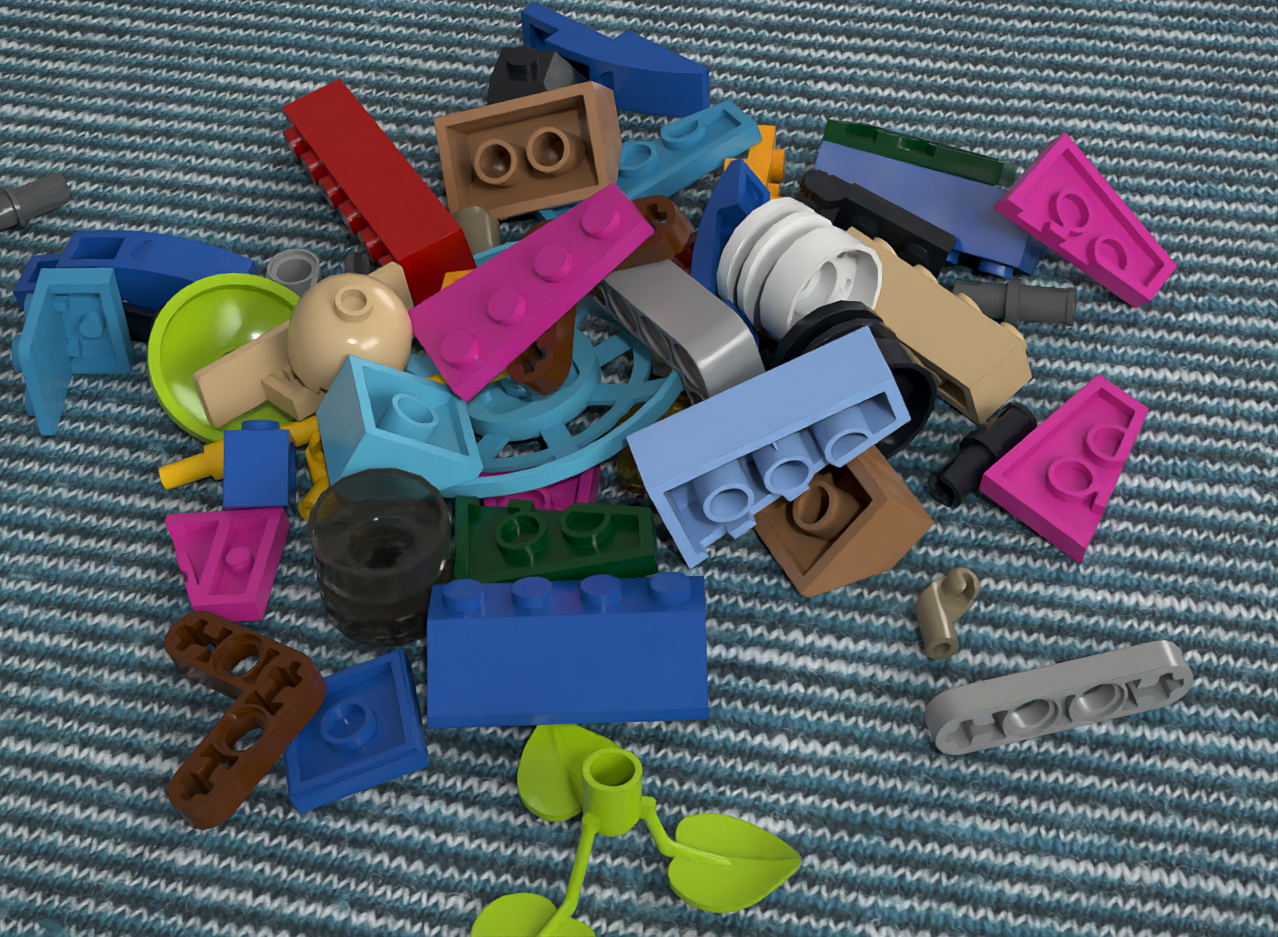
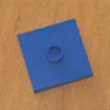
[283,648,430,814]

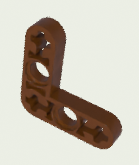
[506,195,691,396]
[164,611,328,830]

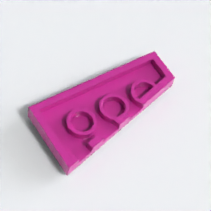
[408,182,655,403]

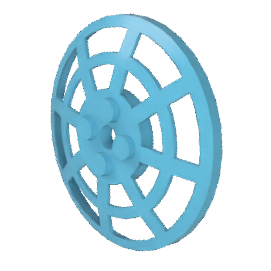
[404,241,684,498]

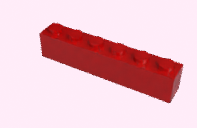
[282,78,477,306]

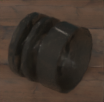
[307,468,455,647]

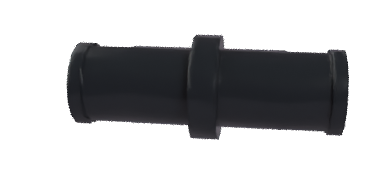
[928,402,1038,508]

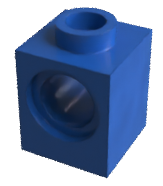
[223,420,296,516]

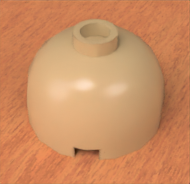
[286,272,413,394]

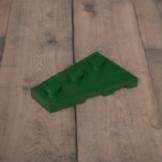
[822,119,1019,186]

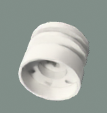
[717,197,882,343]

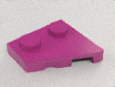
[165,507,291,622]

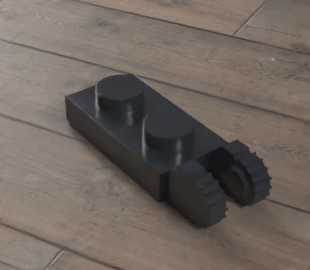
[794,169,957,280]

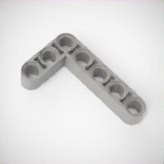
[586,259,765,406]

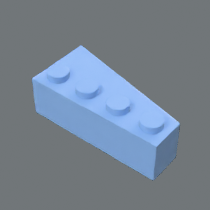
[626,325,911,569]

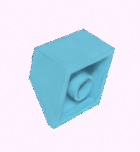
[316,354,483,508]

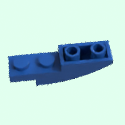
[521,2,710,117]
[13,230,257,310]

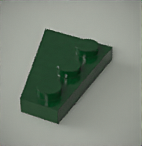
[454,495,659,583]

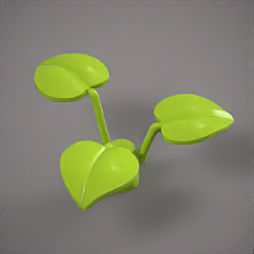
[470,724,801,937]

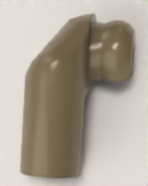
[915,567,980,660]

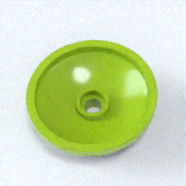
[146,273,310,444]

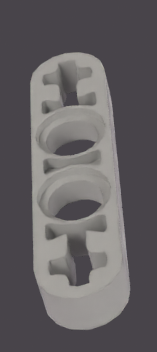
[924,640,1194,755]

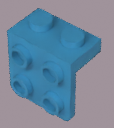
[11,268,135,436]

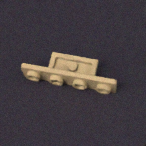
[193,262,414,428]

